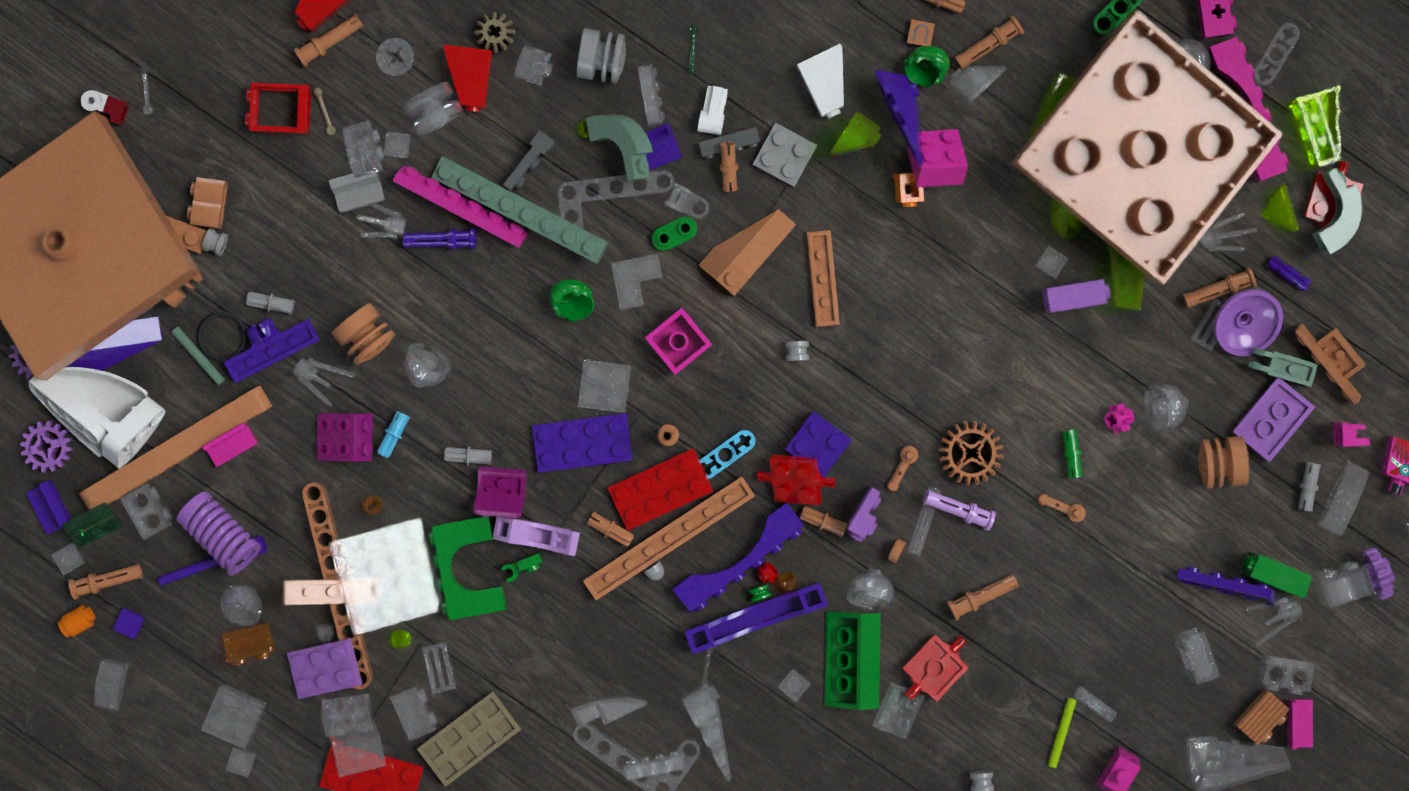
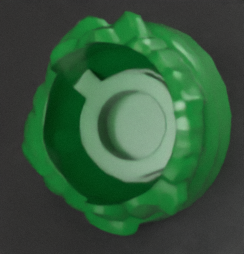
[904,46,950,88]
[549,279,594,322]

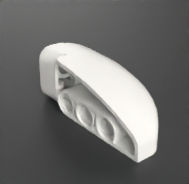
[28,367,166,469]

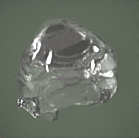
[220,584,263,626]

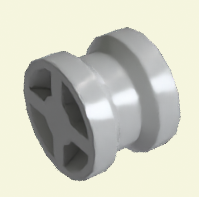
[202,228,228,256]
[785,341,809,361]
[969,771,994,791]

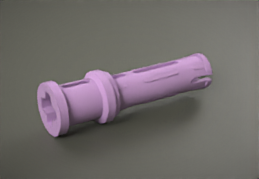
[923,490,996,531]

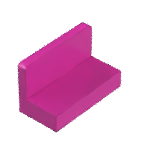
[202,423,259,467]
[1287,699,1313,749]

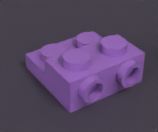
[846,487,881,542]

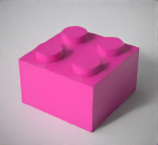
[907,129,968,187]
[645,308,712,375]

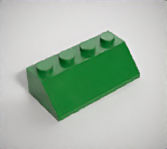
[825,611,881,710]

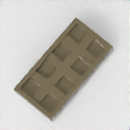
[417,691,522,787]

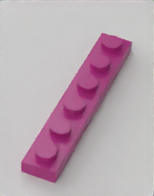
[393,165,529,248]

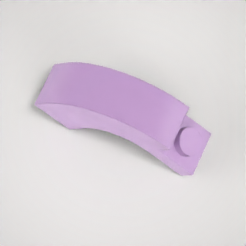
[492,516,580,556]

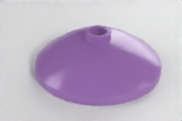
[1214,289,1283,356]

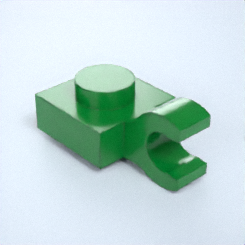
[501,552,543,582]

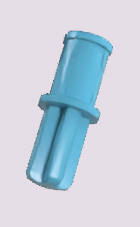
[377,411,410,458]

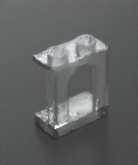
[1173,627,1220,685]

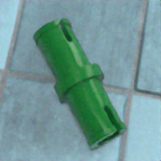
[1062,429,1083,479]

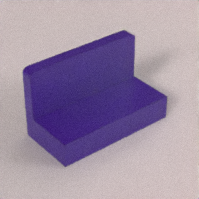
[645,123,682,170]
[27,480,73,534]

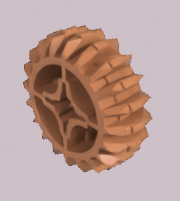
[939,421,1003,485]

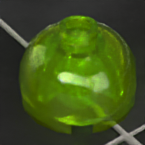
[1050,199,1086,239]

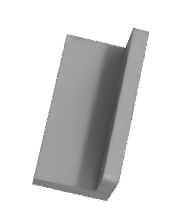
[329,167,385,213]

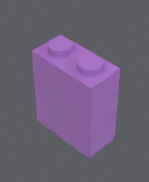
[1042,279,1110,314]

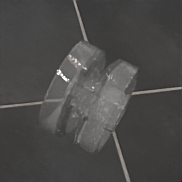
[402,81,464,136]

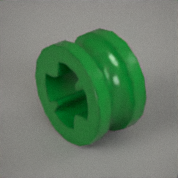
[748,584,772,602]

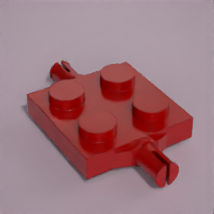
[1303,160,1364,229]
[757,455,835,505]
[901,634,969,702]

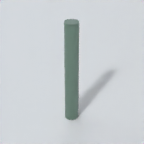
[171,326,225,386]

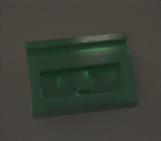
[63,502,122,548]

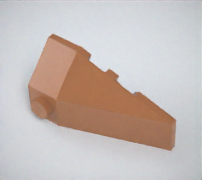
[698,209,796,296]

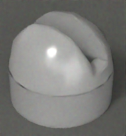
[643,560,664,581]

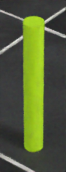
[1047,697,1077,768]

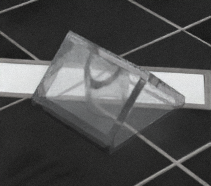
[328,720,386,777]

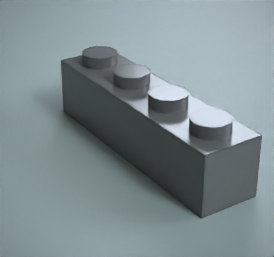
[699,127,760,160]

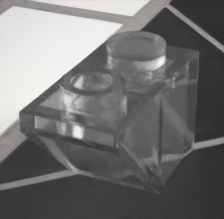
[95,659,129,711]

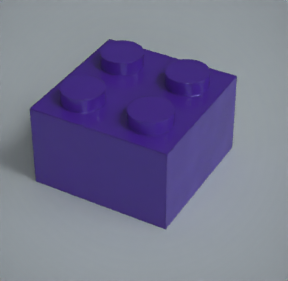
[785,411,852,477]

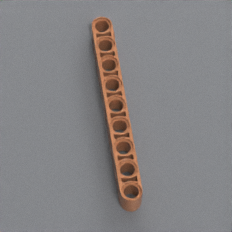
[79,386,272,514]
[303,482,373,689]

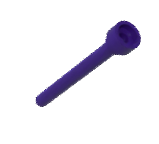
[157,535,267,585]

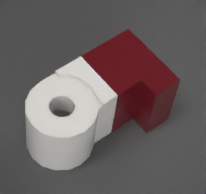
[81,90,130,126]

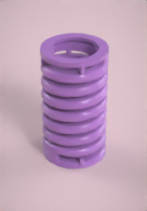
[176,491,261,576]

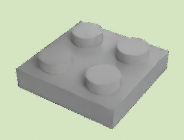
[753,123,817,187]

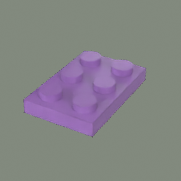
[1232,377,1315,462]
[287,638,362,699]

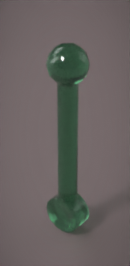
[687,25,698,75]

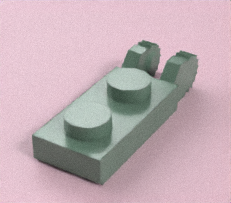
[1248,347,1318,387]

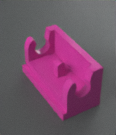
[1333,422,1370,447]

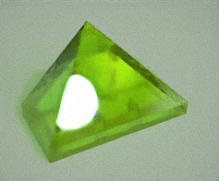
[1261,184,1299,232]

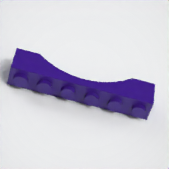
[673,502,804,612]
[685,582,828,654]

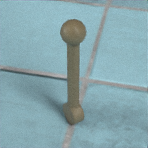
[313,88,336,135]

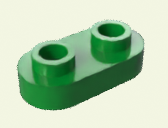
[652,217,697,251]

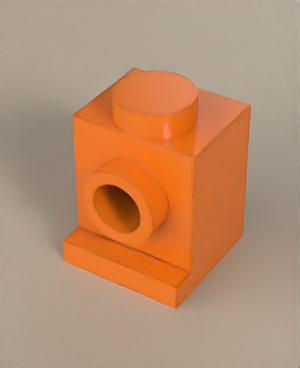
[893,172,924,207]

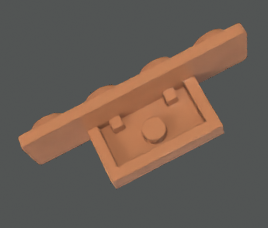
[1295,323,1366,405]

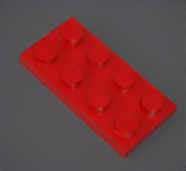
[608,448,714,531]
[319,740,424,791]

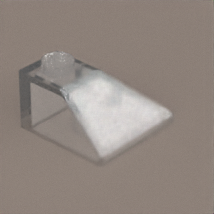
[948,66,1006,106]

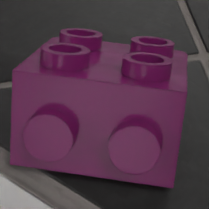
[317,413,373,462]
[473,466,527,519]

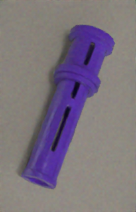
[403,228,477,250]

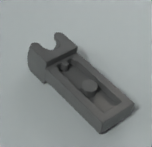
[503,131,555,192]

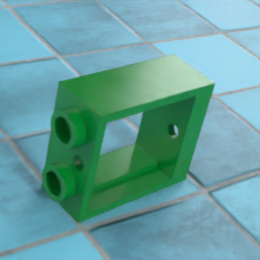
[1242,552,1313,598]

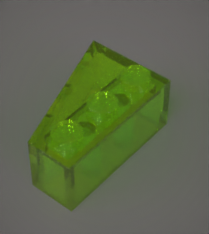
[1288,85,1341,170]

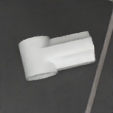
[697,86,728,136]

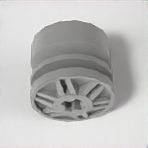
[577,28,626,84]

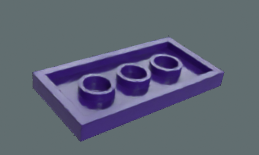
[532,413,633,473]

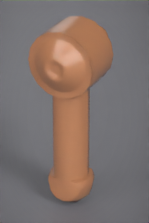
[887,445,918,492]
[1038,494,1086,522]

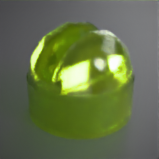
[577,119,590,138]
[391,630,412,649]

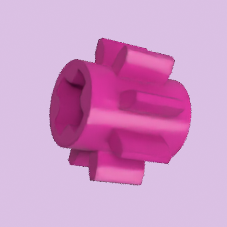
[1104,403,1134,434]

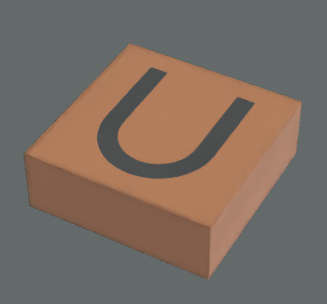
[906,19,935,47]

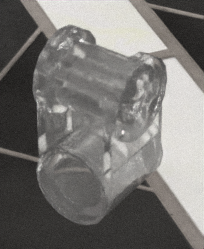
[663,182,710,220]

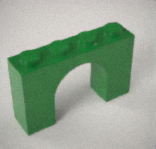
[429,516,507,620]

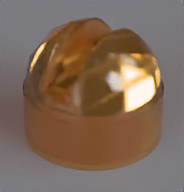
[363,495,383,515]
[777,572,797,593]

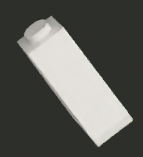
[797,44,844,119]

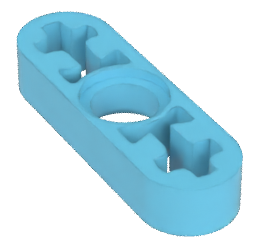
[700,430,755,479]

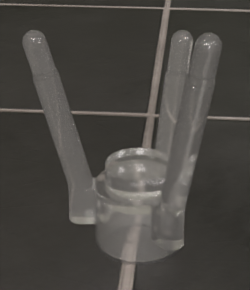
[356,203,407,239]
[1200,212,1257,252]
[293,358,356,407]
[1245,597,1303,647]

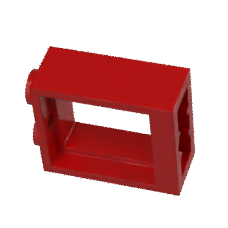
[245,83,311,135]

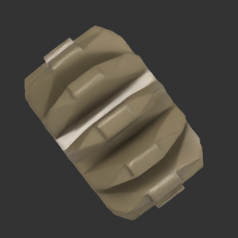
[475,12,516,53]

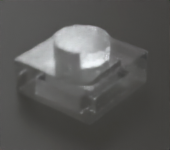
[384,132,411,159]
[1035,246,1068,279]
[51,543,85,576]
[778,668,811,702]
[226,747,256,777]

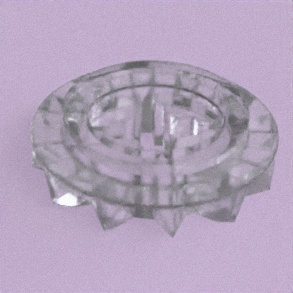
[376,38,415,76]

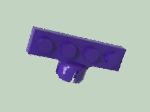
[224,318,320,383]

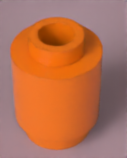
[58,605,96,638]

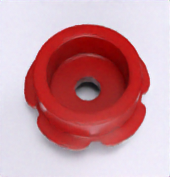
[757,561,779,583]

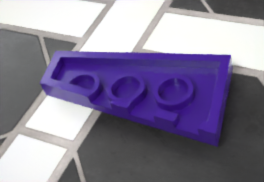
[1177,567,1277,607]

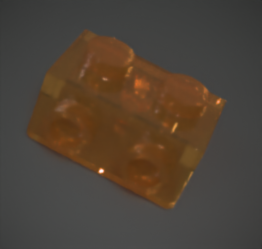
[222,622,276,666]

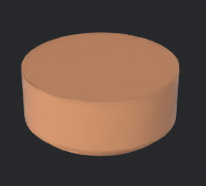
[888,539,906,564]

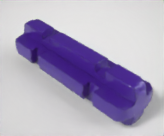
[1267,256,1311,291]

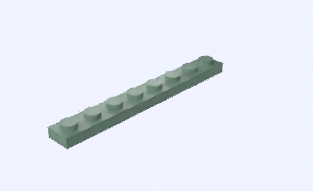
[431,156,609,263]

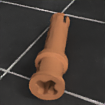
[294,14,364,67]
[955,16,1024,70]
[1183,267,1257,308]
[657,425,679,446]
[68,564,143,600]
[947,574,1019,621]

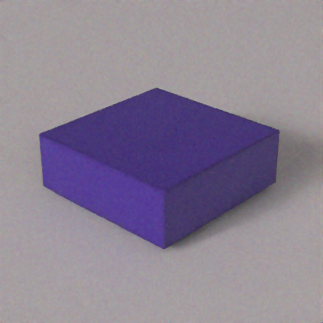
[113,607,146,639]

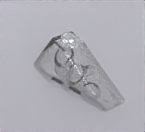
[682,682,731,782]
[1186,736,1291,791]

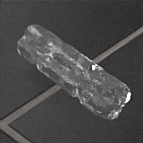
[1074,686,1117,723]

